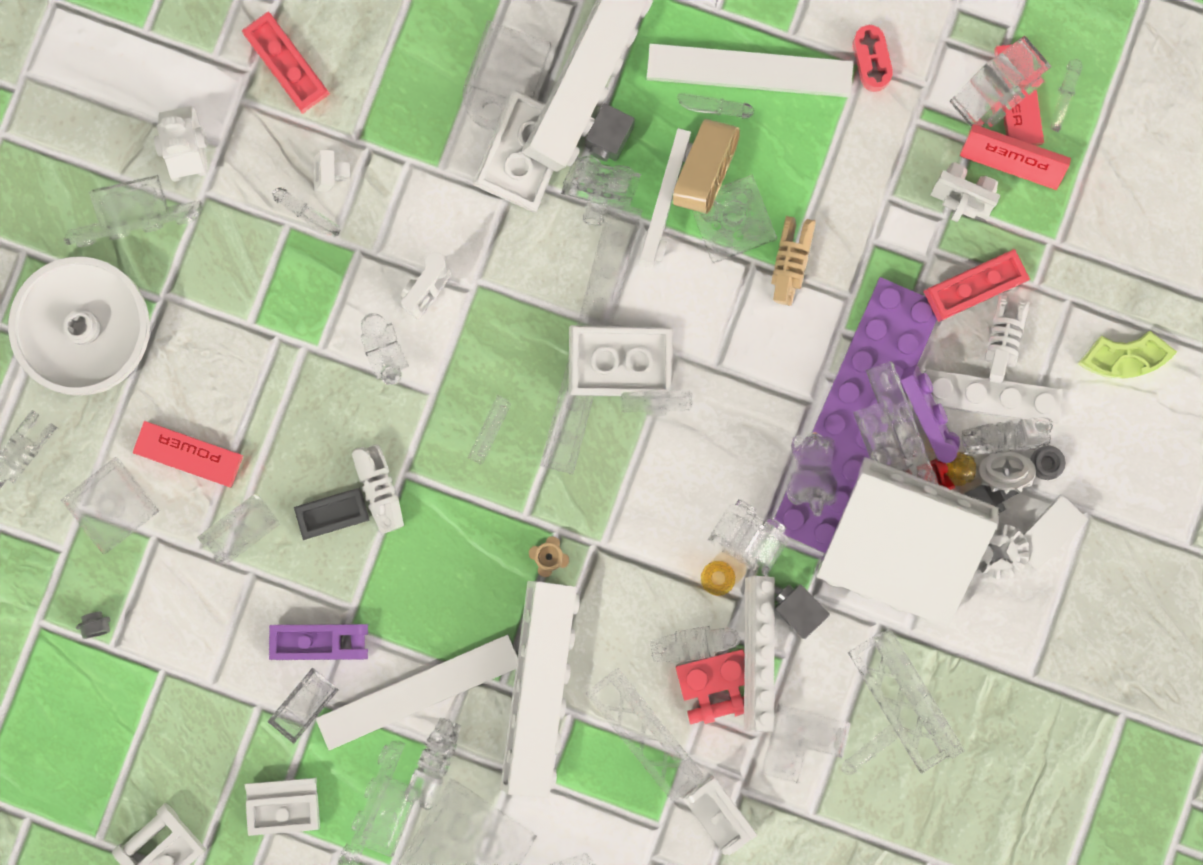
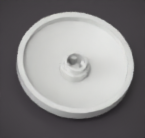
[8,257,150,395]

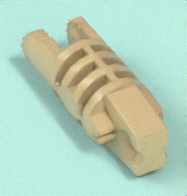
[771,216,816,306]

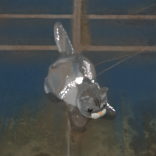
[786,432,838,516]

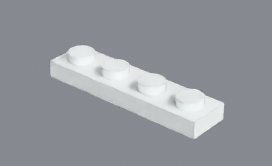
[924,369,1064,425]

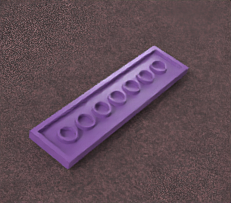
[769,277,937,553]

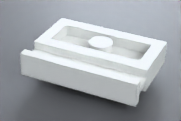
[245,777,320,836]

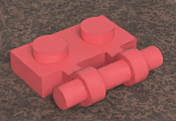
[675,649,745,724]

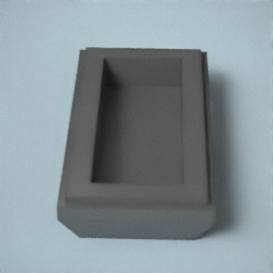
[294,487,370,540]

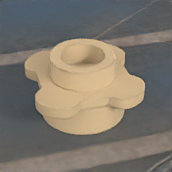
[529,536,569,577]

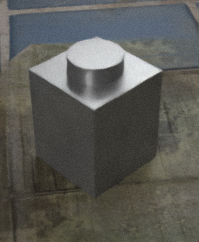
[585,103,635,162]
[775,584,830,639]

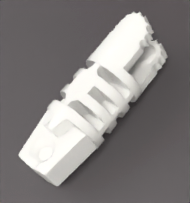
[985,295,1030,384]
[352,445,404,534]

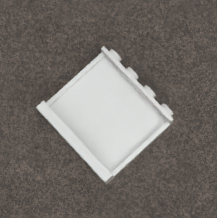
[817,458,999,627]

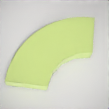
[1078,331,1177,379]

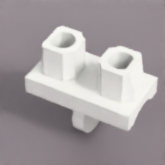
[931,162,1000,222]

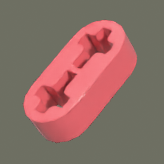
[853,25,893,92]

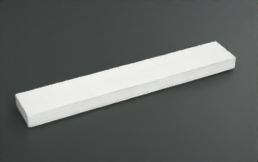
[647,44,853,97]
[315,634,518,750]

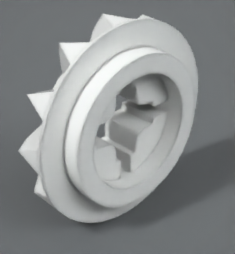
[979,452,1036,495]
[978,523,1029,579]

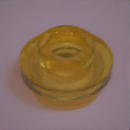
[947,451,976,486]
[701,561,736,596]

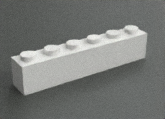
[521,0,653,172]
[500,581,580,798]

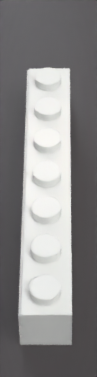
[744,576,775,732]

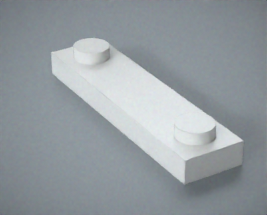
[640,128,693,269]

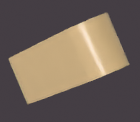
[673,119,740,214]

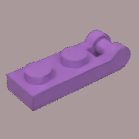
[900,365,960,463]
[269,624,368,660]

